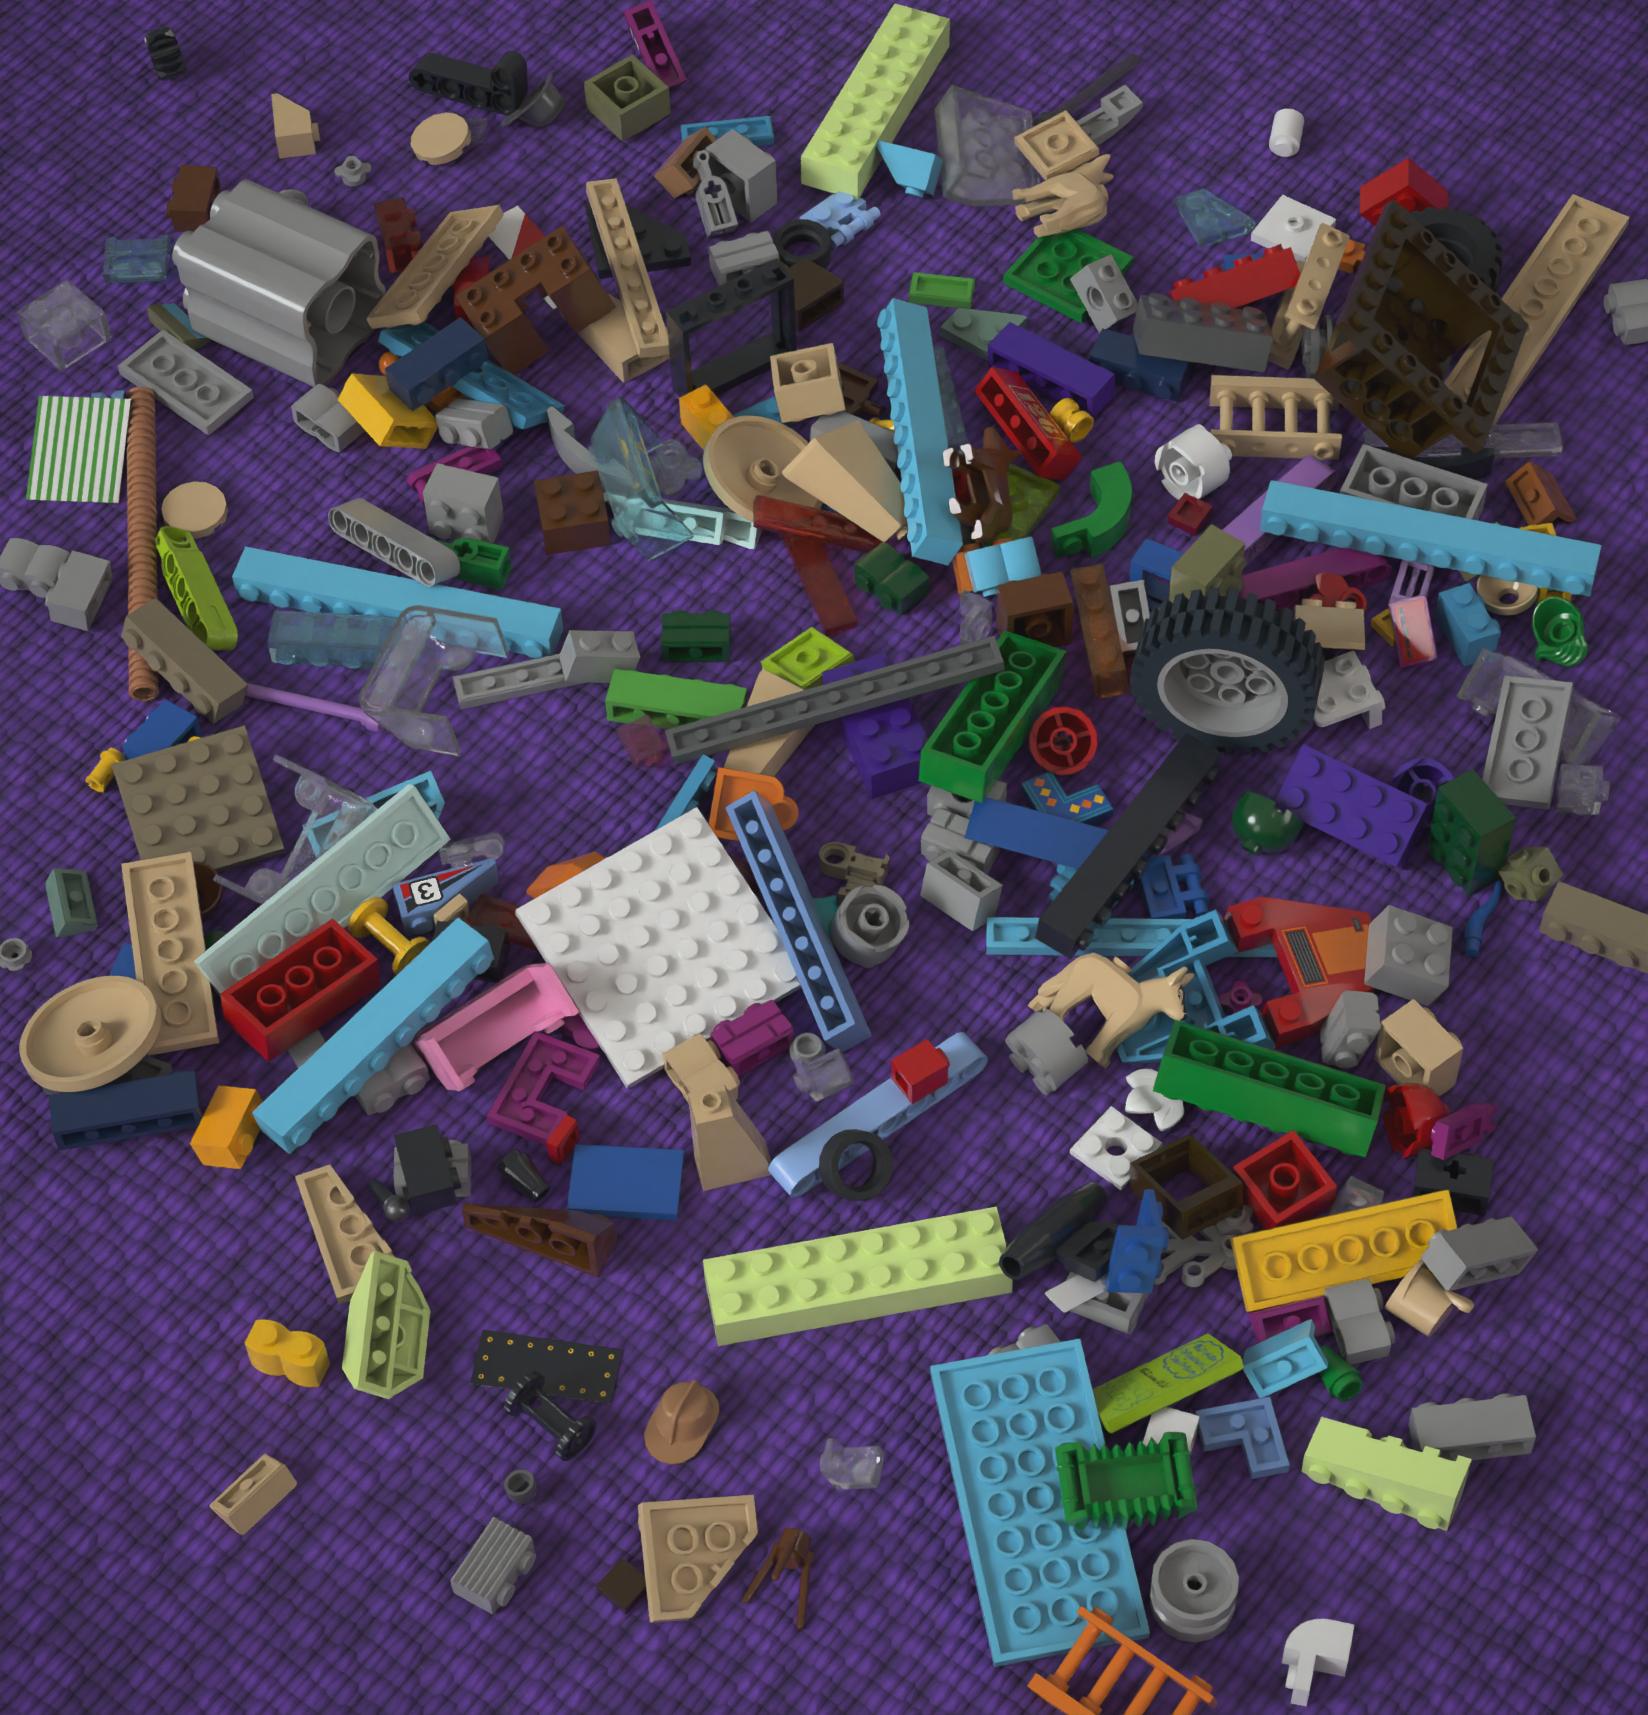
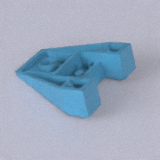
[1105,909,1276,1064]

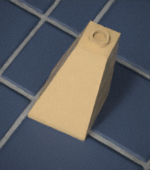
[782,420,908,543]

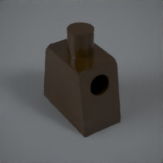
[780,259,844,332]

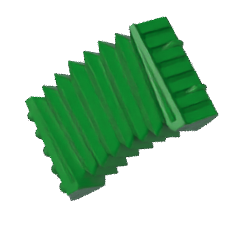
[1055,1432,1198,1530]

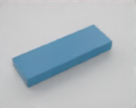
[680,116,774,147]

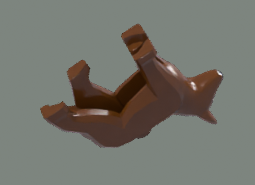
[943,426,1022,543]

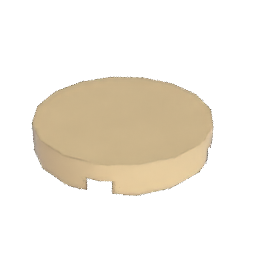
[411,113,471,165]
[161,482,228,539]

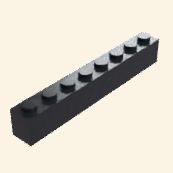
[1035,733,1222,960]

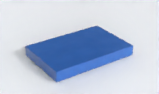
[567,1144,685,1221]

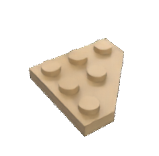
[638,1495,758,1623]

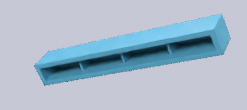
[252,917,494,1154]

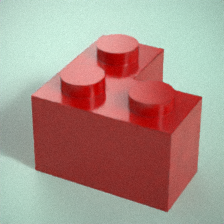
[1360,158,1448,227]

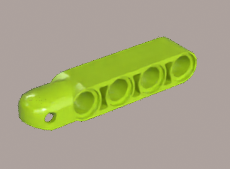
[155,526,238,651]

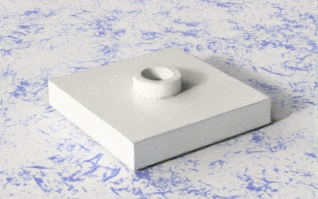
[1251,195,1336,262]

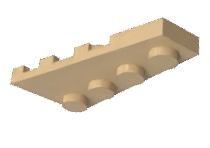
[295,1165,394,1305]

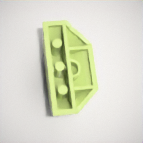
[342,1251,430,1399]

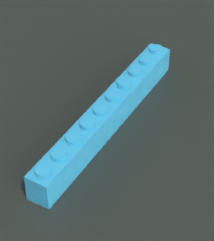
[877,298,963,565]
[1260,480,1601,597]
[232,546,563,658]

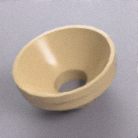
[1477,575,1539,615]

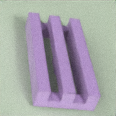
[1388,560,1435,606]

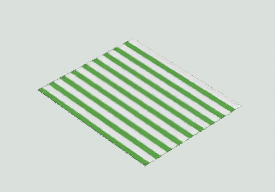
[26,396,131,503]

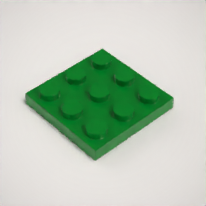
[1003,229,1134,323]

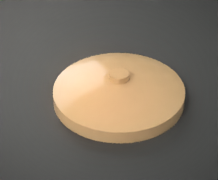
[703,416,823,529]
[19,976,161,1092]

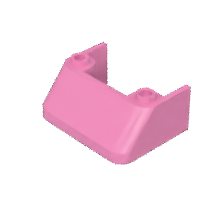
[411,963,579,1092]

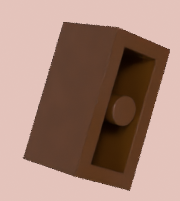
[167,165,222,232]

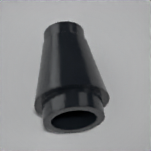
[497,1149,551,1203]

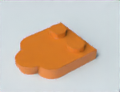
[709,767,799,841]

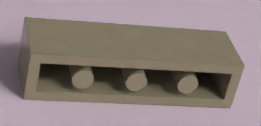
[121,598,248,724]
[1539,881,1648,974]

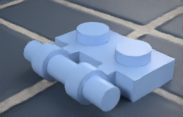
[800,191,881,249]

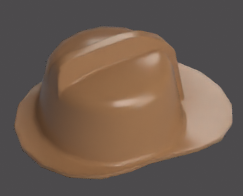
[644,1379,720,1465]

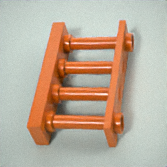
[1027,1606,1218,1715]

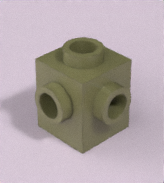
[1498,846,1564,901]

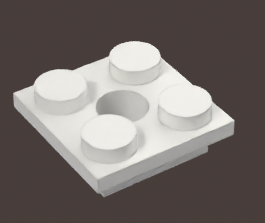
[1070,1106,1163,1190]

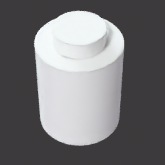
[1269,109,1304,157]

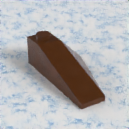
[461,1204,617,1277]

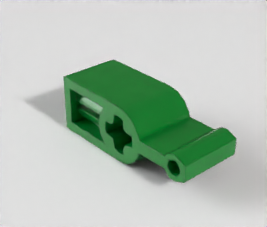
[430,536,512,590]

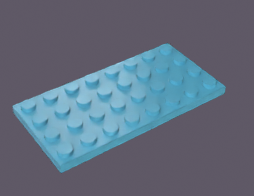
[930,1339,1150,1667]

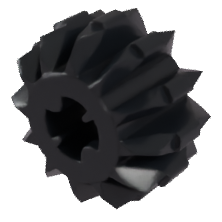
[144,27,186,81]

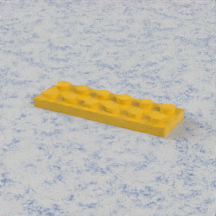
[1230,1190,1457,1312]

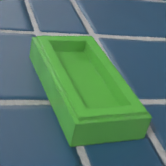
[909,272,975,309]

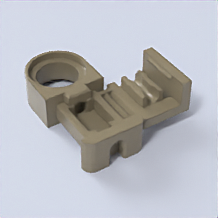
[819,842,890,906]

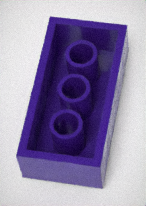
[822,652,928,799]
[1274,744,1434,870]

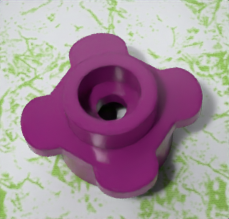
[1219,981,1262,1015]

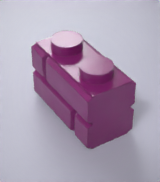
[710,1000,794,1076]

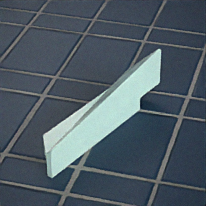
[603,491,763,549]

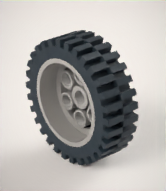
[1130,588,1325,755]

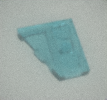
[1175,189,1256,248]

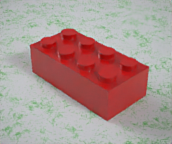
[220,918,380,1062]

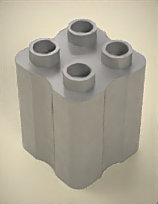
[172,179,386,387]

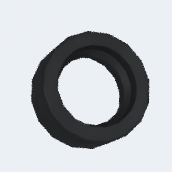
[773,219,832,269]
[819,1129,893,1201]

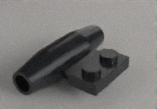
[999,1182,1118,1282]

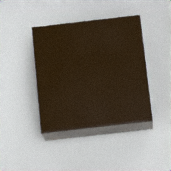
[596,1558,647,1614]

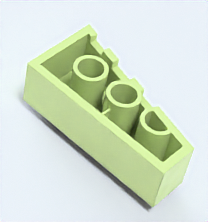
[1301,1417,1472,1531]

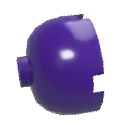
[1391,758,1456,827]

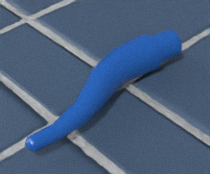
[1464,880,1502,957]

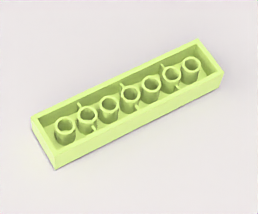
[801,3,950,200]
[703,1207,1013,1346]

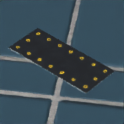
[470,1330,622,1404]

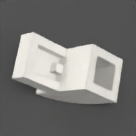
[1282,1619,1354,1707]

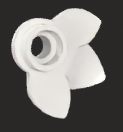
[1125,1069,1184,1131]

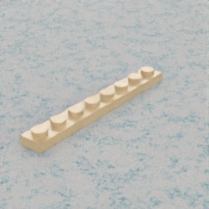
[586,178,670,358]

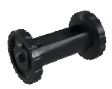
[504,1371,597,1461]

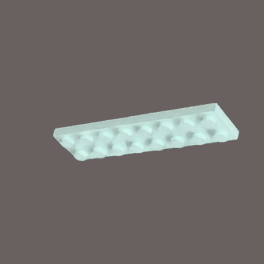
[194,784,451,998]

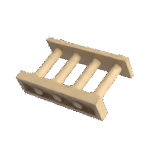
[1268,222,1350,370]
[1210,375,1342,460]

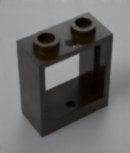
[1130,1134,1243,1240]

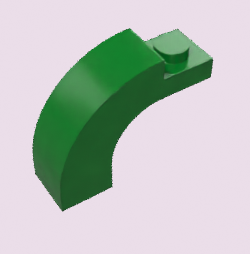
[1051,461,1132,558]

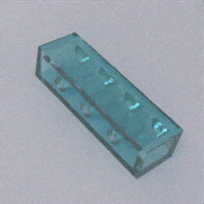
[268,610,410,670]

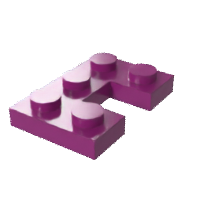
[487,1031,601,1146]

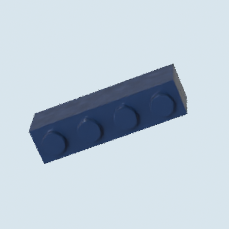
[49,1070,203,1151]

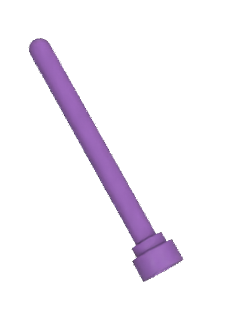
[245,683,389,733]

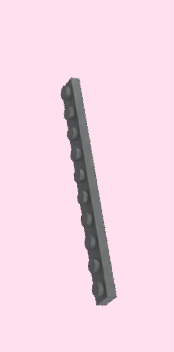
[665,636,1005,765]

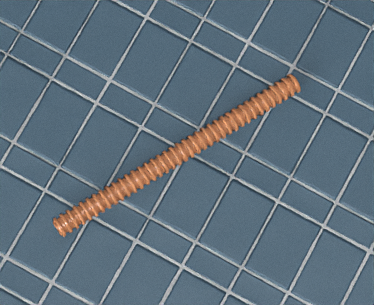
[126,386,159,701]

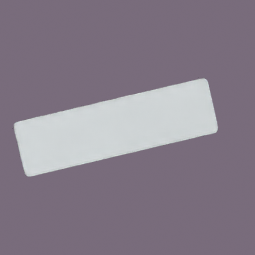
[1045,1273,1107,1313]

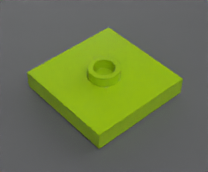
[761,627,855,690]

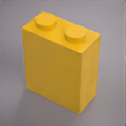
[338,373,438,449]

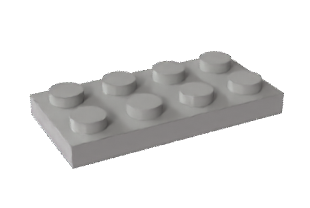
[118,329,254,436]
[1482,675,1574,810]

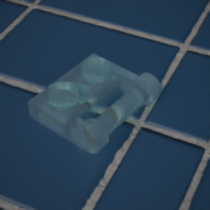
[103,235,171,283]

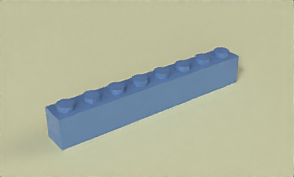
[725,790,872,1053]

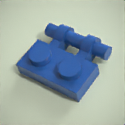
[1138,854,1210,919]

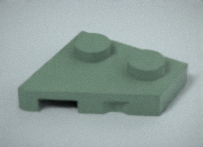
[940,308,1027,361]

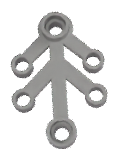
[1154,1221,1238,1287]

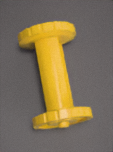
[348,897,431,975]

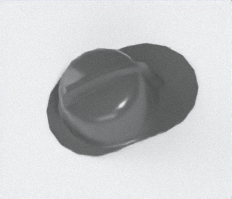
[501,73,566,126]

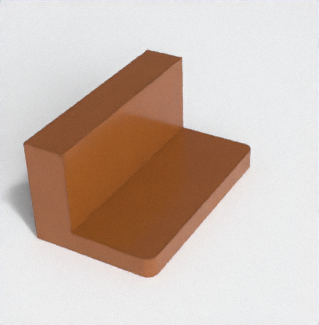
[1505,461,1577,526]

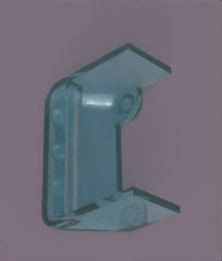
[589,396,694,561]

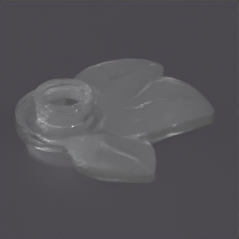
[637,439,702,496]

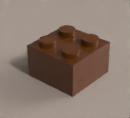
[534,470,611,555]
[996,572,1073,647]

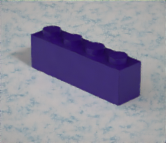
[988,322,1115,419]

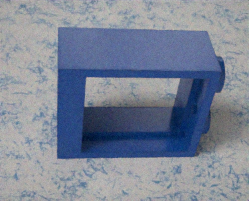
[1129,538,1183,612]

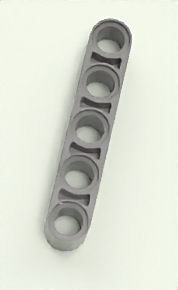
[328,498,460,587]

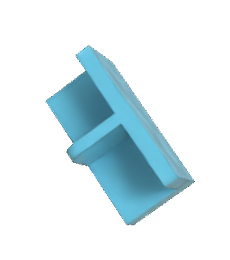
[1243,1319,1328,1398]

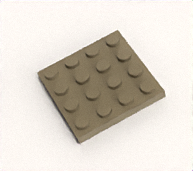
[111,725,285,873]

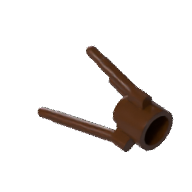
[742,1528,815,1630]

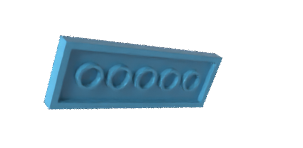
[378,322,565,429]

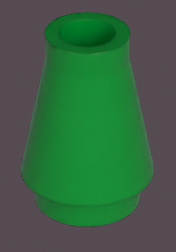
[1319,1345,1363,1402]

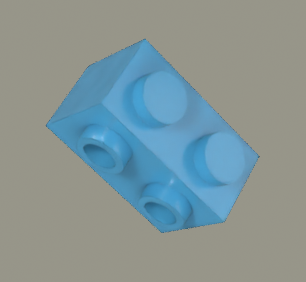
[1435,583,1501,667]

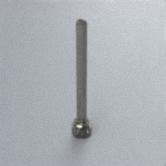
[1032,54,1140,127]

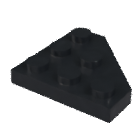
[585,203,691,279]

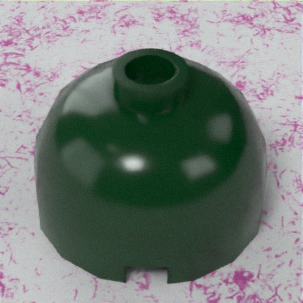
[1232,791,1304,856]

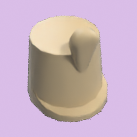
[1385,1259,1474,1337]

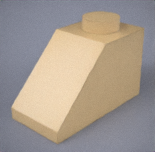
[271,93,320,159]

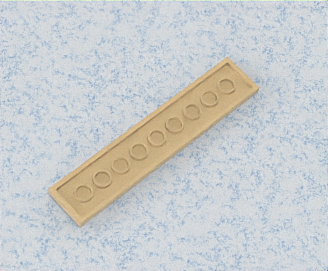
[1444,194,1630,431]

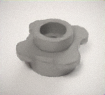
[334,156,371,186]
[1216,1205,1253,1236]

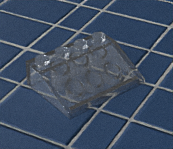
[934,85,1041,206]

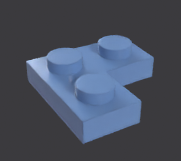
[1195,1397,1290,1479]

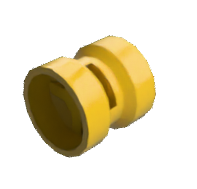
[1050,397,1094,443]

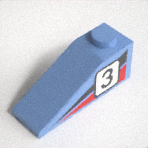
[392,858,499,937]

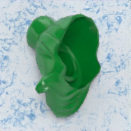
[1532,597,1588,667]

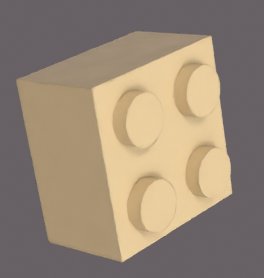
[770,343,845,423]
[1374,999,1463,1097]

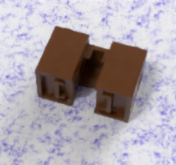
[456,226,616,375]

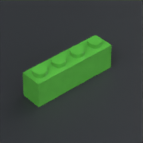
[605,668,748,730]

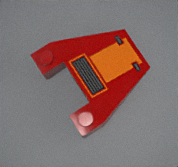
[1224,897,1377,1049]

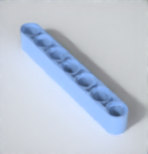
[768,1032,988,1198]

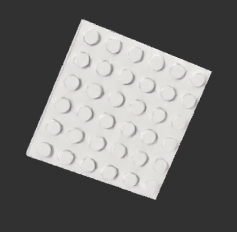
[515,807,802,1089]

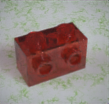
[374,197,423,273]

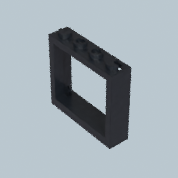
[666,259,797,398]

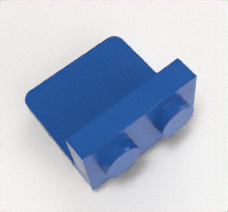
[1105,1189,1169,1293]

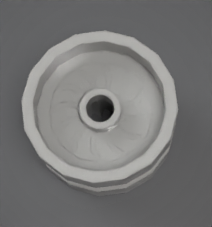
[1149,1539,1239,1643]

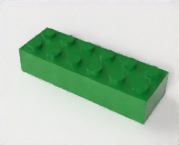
[919,630,1067,803]
[1152,1020,1386,1157]

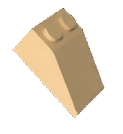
[1293,599,1365,650]

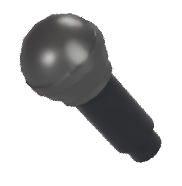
[368,1179,410,1222]

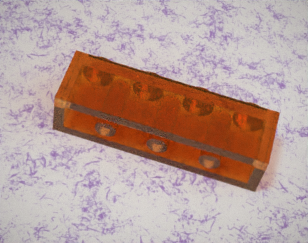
[1070,564,1129,699]

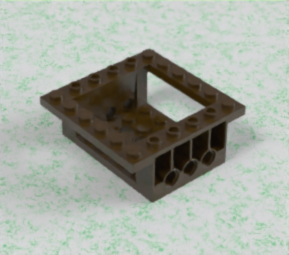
[1314,199,1528,457]

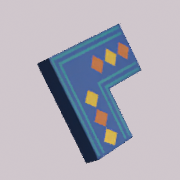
[1020,771,1114,825]

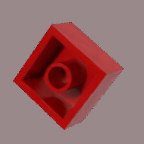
[1232,1130,1337,1230]

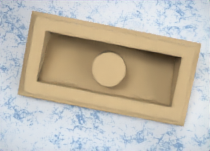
[209,1453,297,1535]

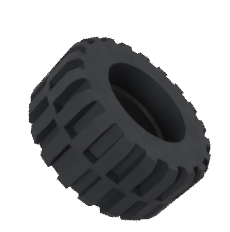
[1410,206,1503,293]

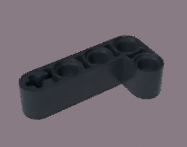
[409,51,528,115]

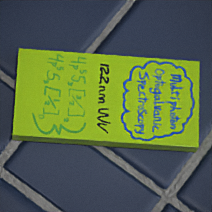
[1092,1333,1244,1433]

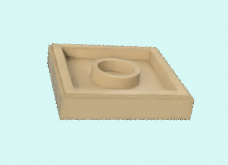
[1014,110,1099,181]

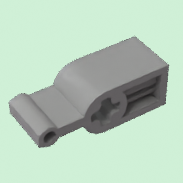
[693,150,738,238]

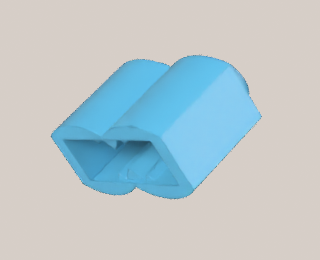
[964,536,1042,597]

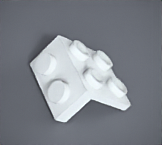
[1313,651,1385,729]

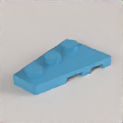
[655,754,717,830]

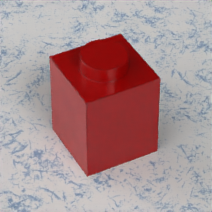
[891,1039,950,1104]

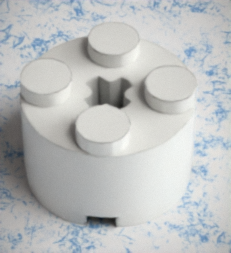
[1155,424,1232,500]

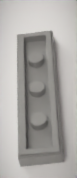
[453,654,582,710]

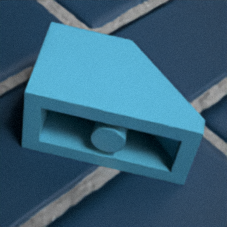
[877,140,943,198]

